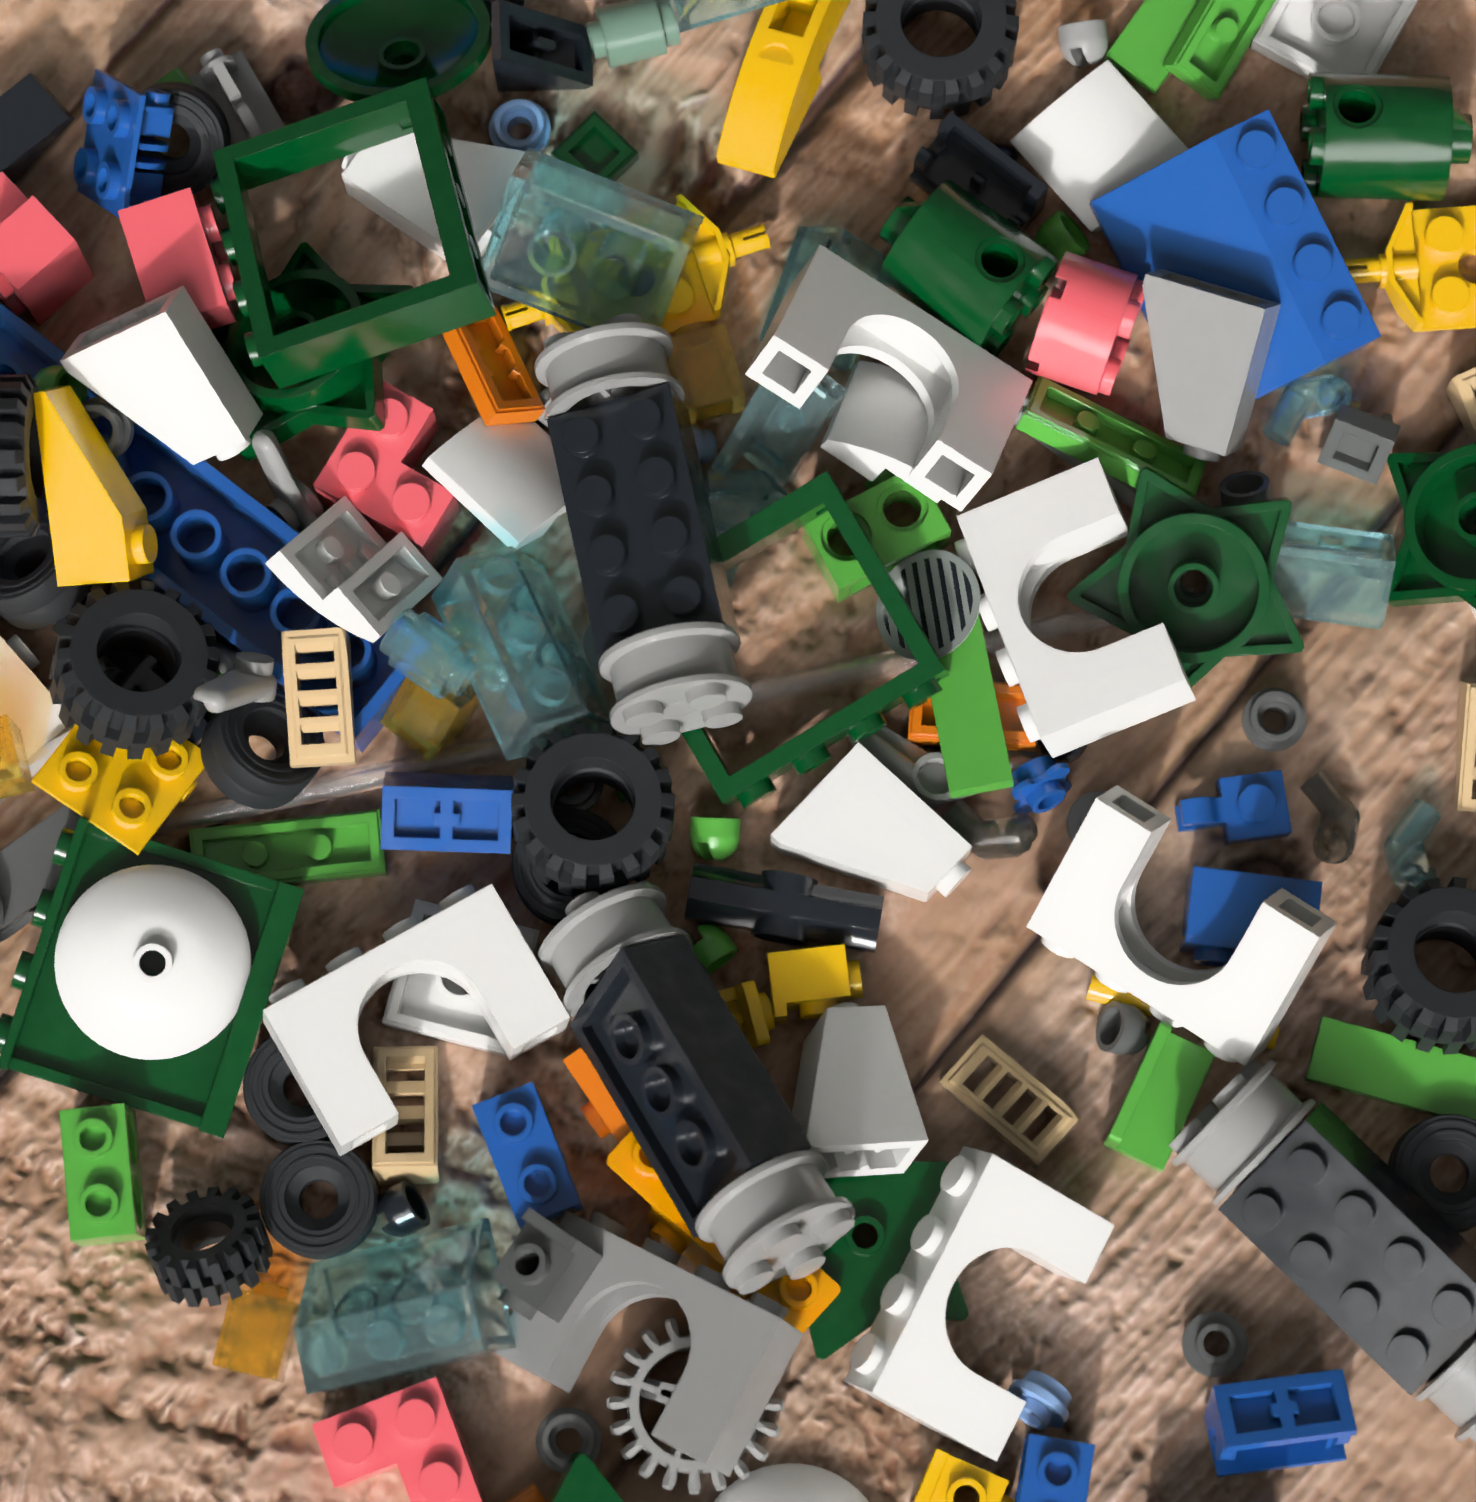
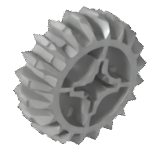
[606,1318,784,1495]

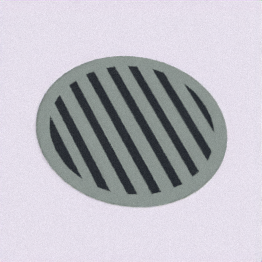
[876,550,980,661]

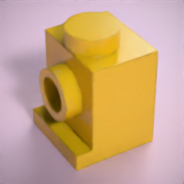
[767,944,863,1025]
[913,1449,1015,1502]

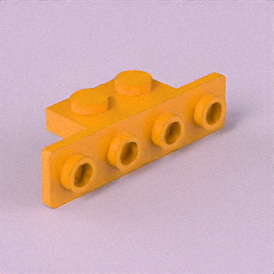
[606,1131,841,1333]

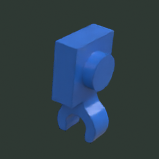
[1174,770,1292,845]

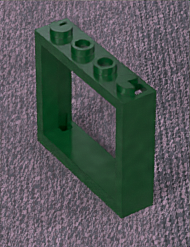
[210,77,496,389]
[682,471,950,808]

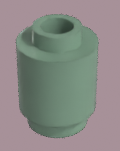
[586,0,681,68]

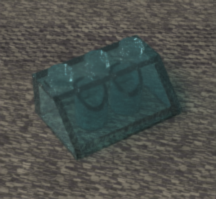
[482,148,704,328]
[431,546,618,761]
[294,1218,516,1394]

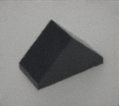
[491,0,593,92]

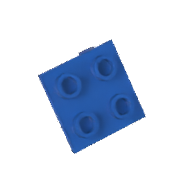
[73,69,175,219]

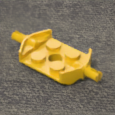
[500,194,771,334]
[1343,202,1476,332]

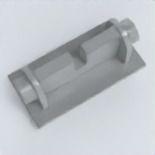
[189,48,285,145]

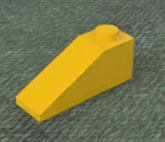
[33,385,158,587]

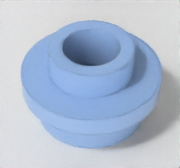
[489,99,551,157]
[1008,1370,1072,1430]

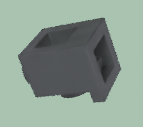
[490,1207,603,1323]

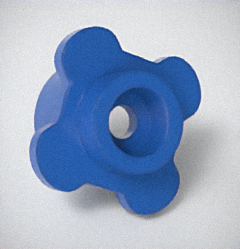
[1011,756,1072,815]

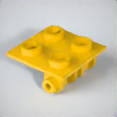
[31,724,205,855]

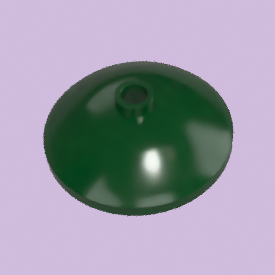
[305,0,492,102]

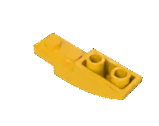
[716,0,851,178]

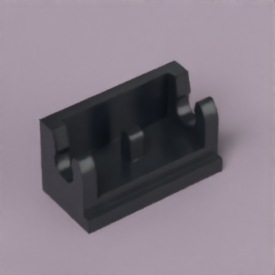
[909,111,1049,232]

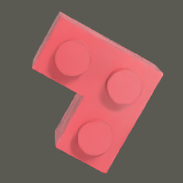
[0,171,94,326]
[117,188,237,330]
[313,381,461,563]
[311,1377,487,1502]

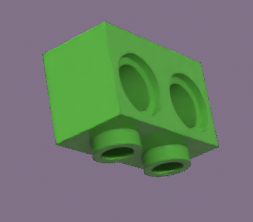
[802,469,951,603]
[59,1103,146,1247]

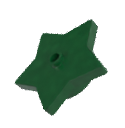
[211,242,414,461]
[1382,442,1476,609]
[1067,466,1304,688]
[809,1161,968,1361]

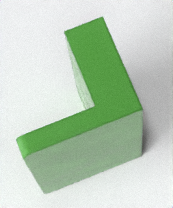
[1102,1021,1215,1173]

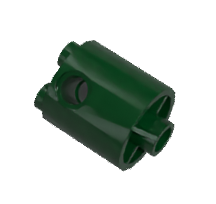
[1299,72,1473,201]
[877,180,1060,357]

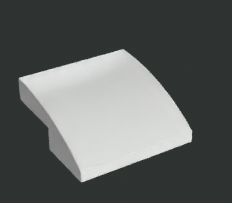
[1010,60,1189,234]
[820,360,941,503]
[422,416,566,552]
[265,496,444,643]

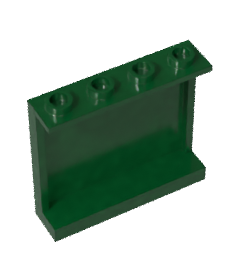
[0,817,304,1138]

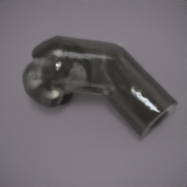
[1300,768,1360,864]
[941,799,1038,860]

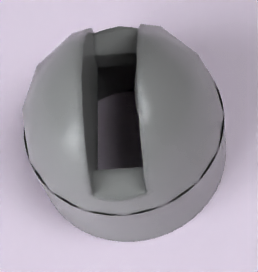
[1057,20,1109,68]

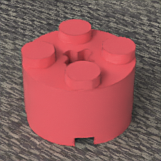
[1025,251,1144,396]

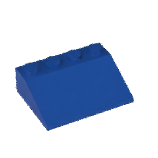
[1089,109,1381,401]

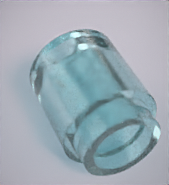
[379,608,480,700]

